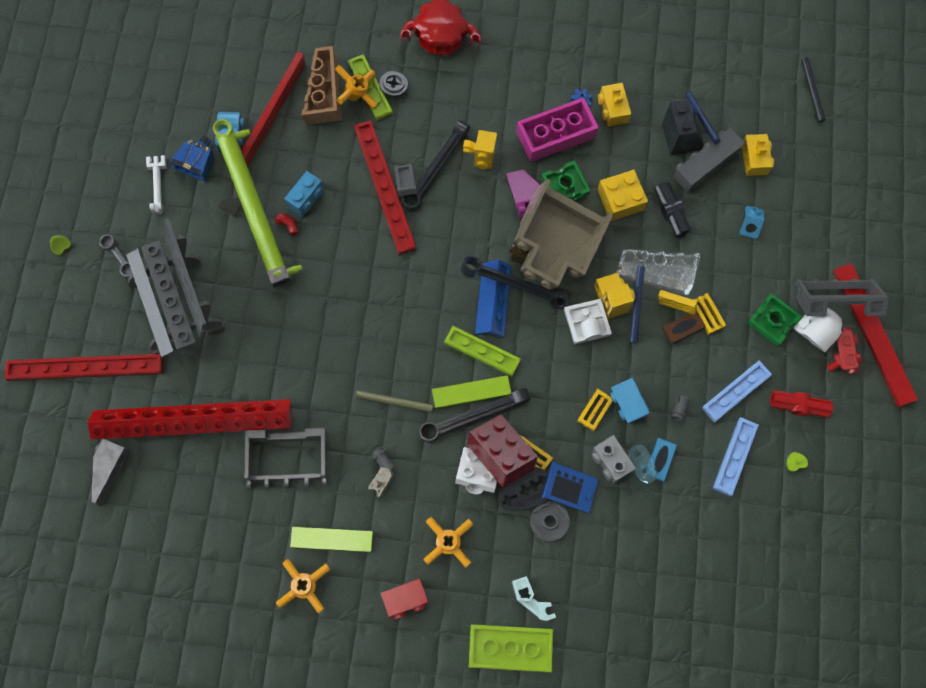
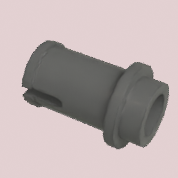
[671,395,689,421]
[371,448,395,470]

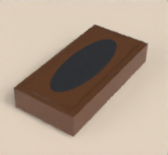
[662,311,705,344]

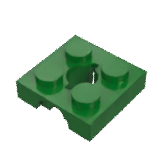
[541,160,591,201]
[747,293,802,347]

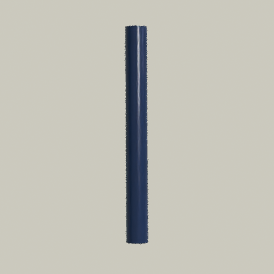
[685,92,721,145]
[630,266,645,342]

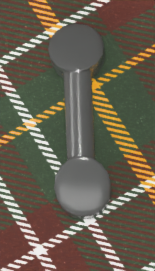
[99,234,132,278]

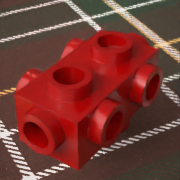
[826,327,862,375]

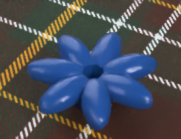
[570,88,593,106]

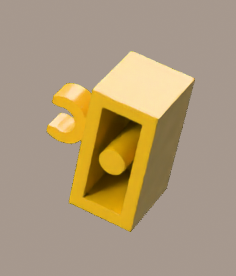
[598,83,631,127]
[463,130,497,170]
[742,134,774,176]

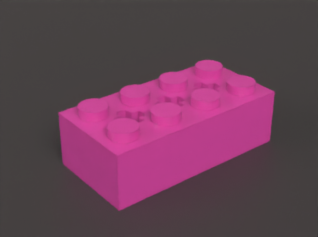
[516,98,599,162]

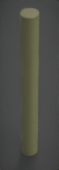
[356,390,433,413]

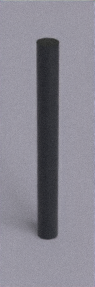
[801,57,826,123]

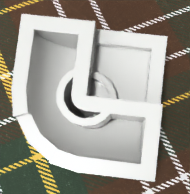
[793,308,842,352]

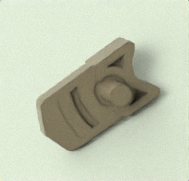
[368,467,393,497]

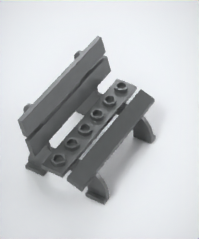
[126,218,225,358]

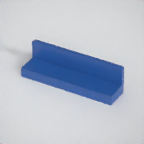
[475,259,511,337]

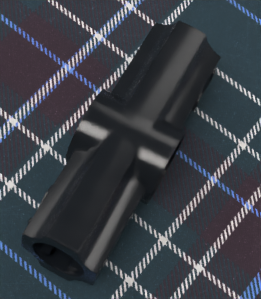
[654,181,691,237]

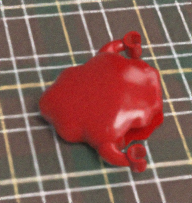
[400,0,481,56]

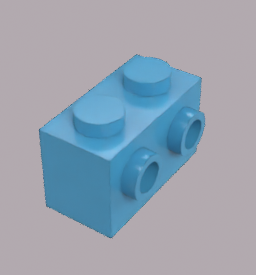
[284,171,324,217]
[610,378,651,423]

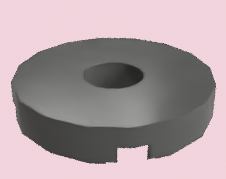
[530,501,570,542]

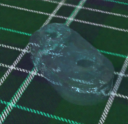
[628,445,657,483]

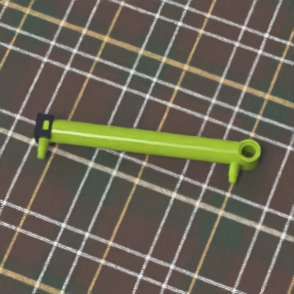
[213,119,302,288]

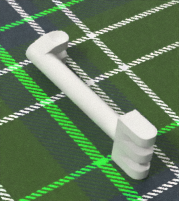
[146,155,167,215]

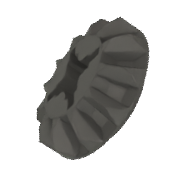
[380,71,408,97]

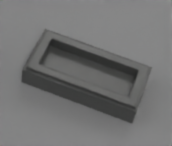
[394,164,417,196]

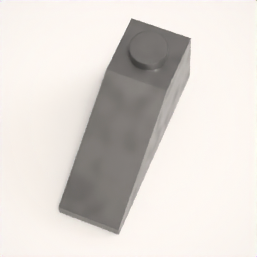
[92,439,130,506]

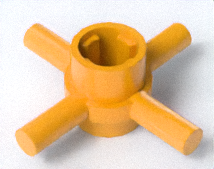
[335,65,378,109]

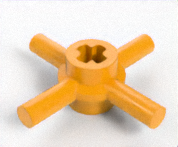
[423,517,474,568]
[276,559,330,613]

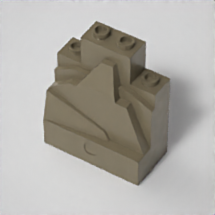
[513,179,613,289]

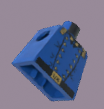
[170,135,214,182]

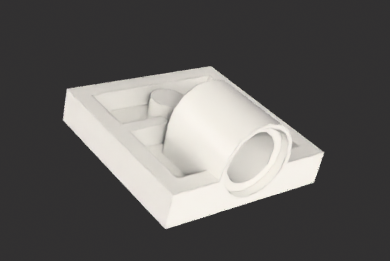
[564,299,612,345]
[455,447,497,494]

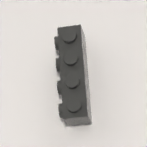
[673,128,745,193]

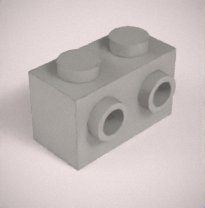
[591,435,636,484]

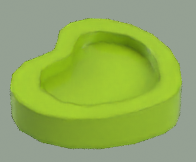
[50,235,71,255]
[786,452,808,472]

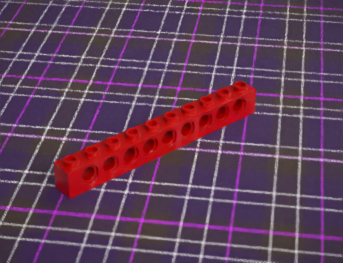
[87,399,293,440]

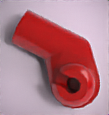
[274,213,298,236]

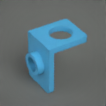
[740,206,764,239]

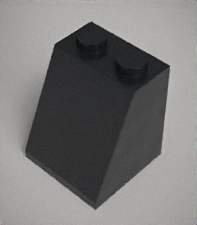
[662,99,704,155]

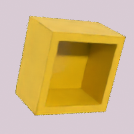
[597,170,648,221]

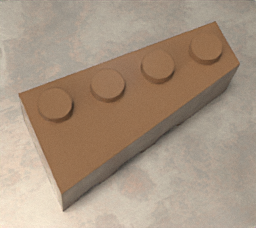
[301,46,342,125]

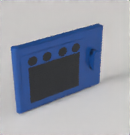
[542,462,598,513]

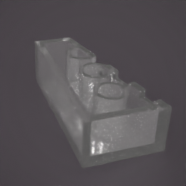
[616,249,700,296]

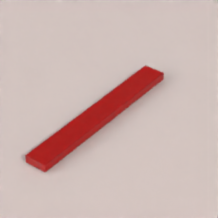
[242,52,306,167]
[354,120,416,255]
[833,263,918,407]
[4,354,163,381]

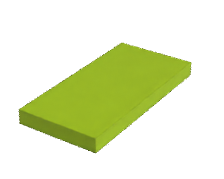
[469,624,553,672]

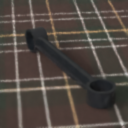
[402,120,470,212]
[461,256,570,309]
[419,388,531,443]

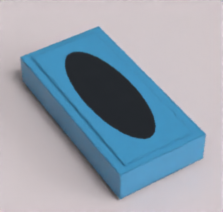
[644,438,677,482]

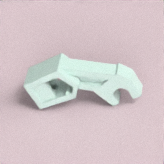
[512,576,556,621]

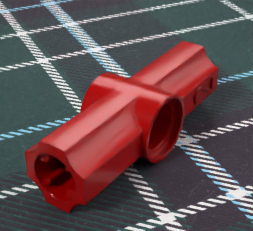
[770,390,833,418]

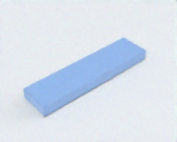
[702,361,772,423]
[712,417,759,497]

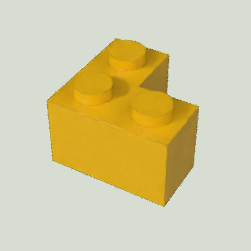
[594,273,635,319]

